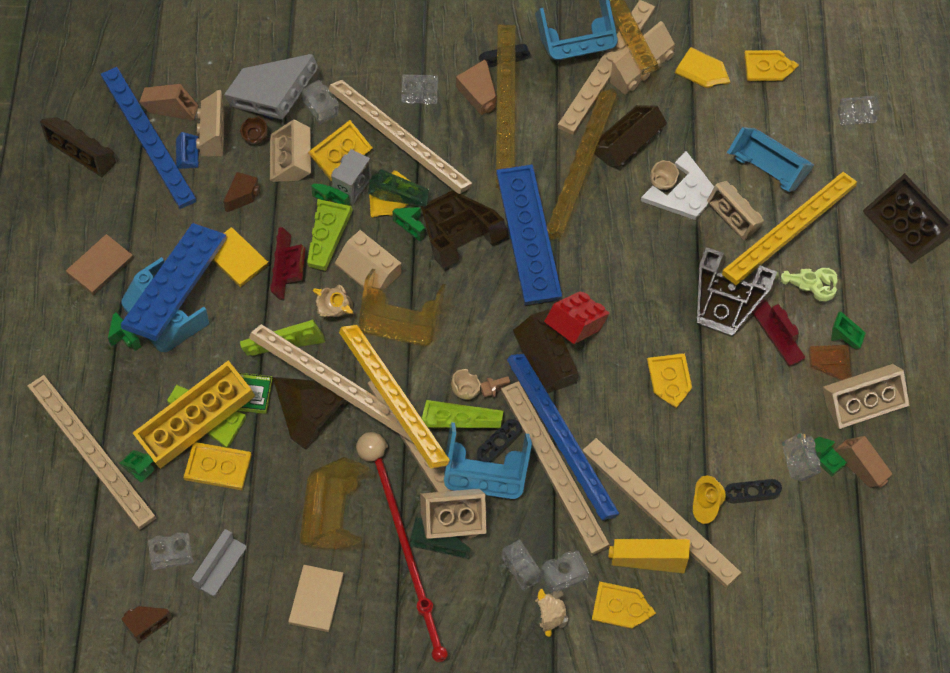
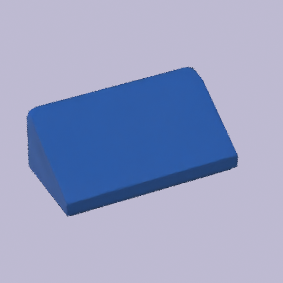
[176,132,198,169]

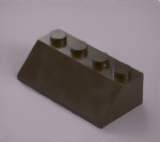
[588,105,667,167]
[40,117,116,178]
[513,309,579,393]

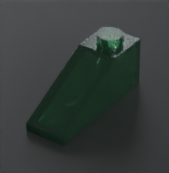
[368,169,429,206]
[410,517,471,559]

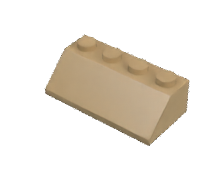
[610,21,675,95]
[823,364,910,429]

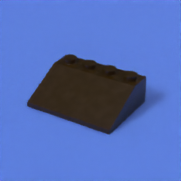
[863,173,950,263]

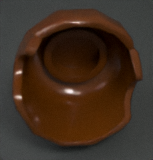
[240,116,268,144]

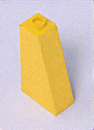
[608,539,690,573]

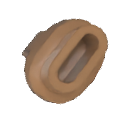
[480,377,510,397]

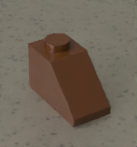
[223,172,261,212]
[121,606,172,644]

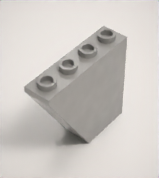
[224,54,318,119]

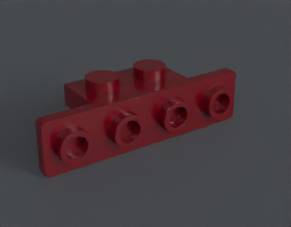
[270,227,306,300]
[753,300,805,367]

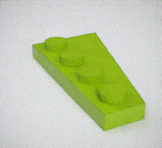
[307,199,353,271]
[240,320,325,356]
[167,385,246,448]
[422,400,504,428]

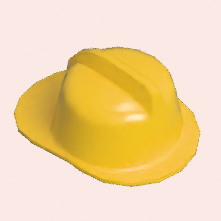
[693,475,726,524]

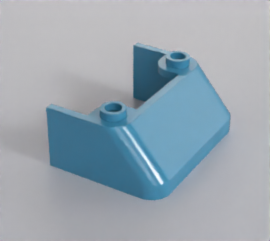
[535,0,618,60]
[727,127,814,192]
[121,257,209,352]
[444,422,532,499]

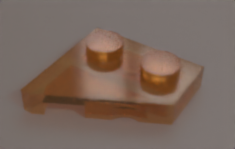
[808,345,851,380]

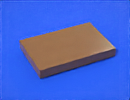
[66,234,134,295]

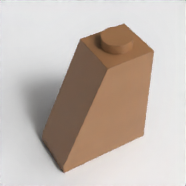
[456,60,496,116]
[140,84,199,120]
[835,436,892,487]

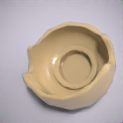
[650,160,679,190]
[451,369,481,400]
[356,432,388,461]

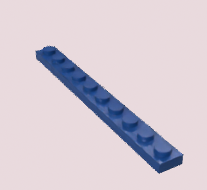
[101,67,196,209]
[507,354,619,520]

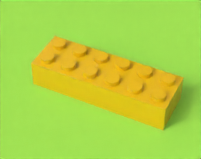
[133,360,255,469]

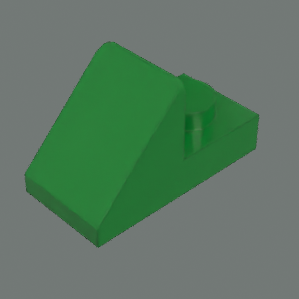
[392,207,425,242]
[831,311,866,349]
[108,312,141,351]
[804,436,847,477]
[119,450,154,482]

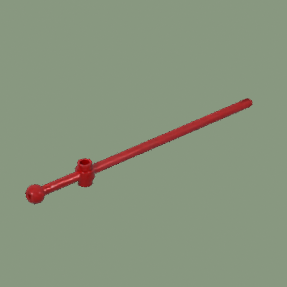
[375,457,448,662]

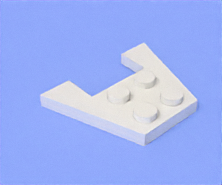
[641,151,714,220]

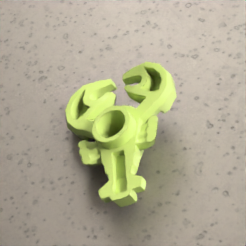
[781,268,837,301]

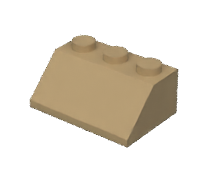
[196,90,225,157]
[270,119,311,182]
[707,181,764,241]
[335,230,401,298]
[420,489,486,539]

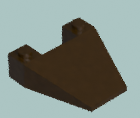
[421,190,508,269]
[697,247,779,336]

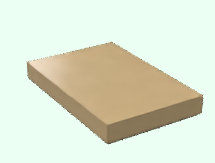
[289,565,344,632]

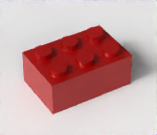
[544,291,610,344]

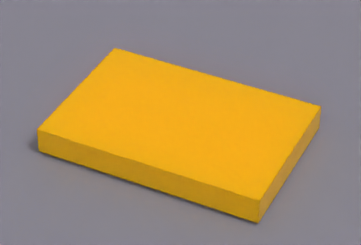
[308,120,373,181]
[212,227,269,288]
[183,442,252,490]

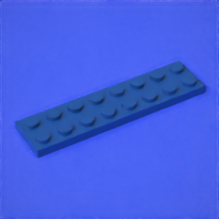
[496,164,562,305]
[121,223,226,341]

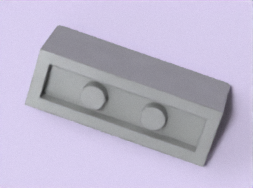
[192,529,247,597]

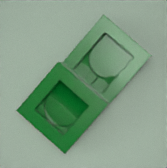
[311,183,350,206]

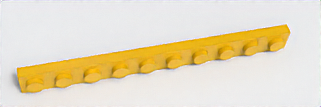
[722,172,857,285]
[339,325,450,468]

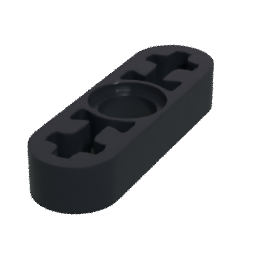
[479,44,530,68]
[477,419,521,463]
[725,479,782,504]

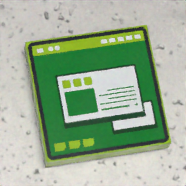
[237,373,273,414]

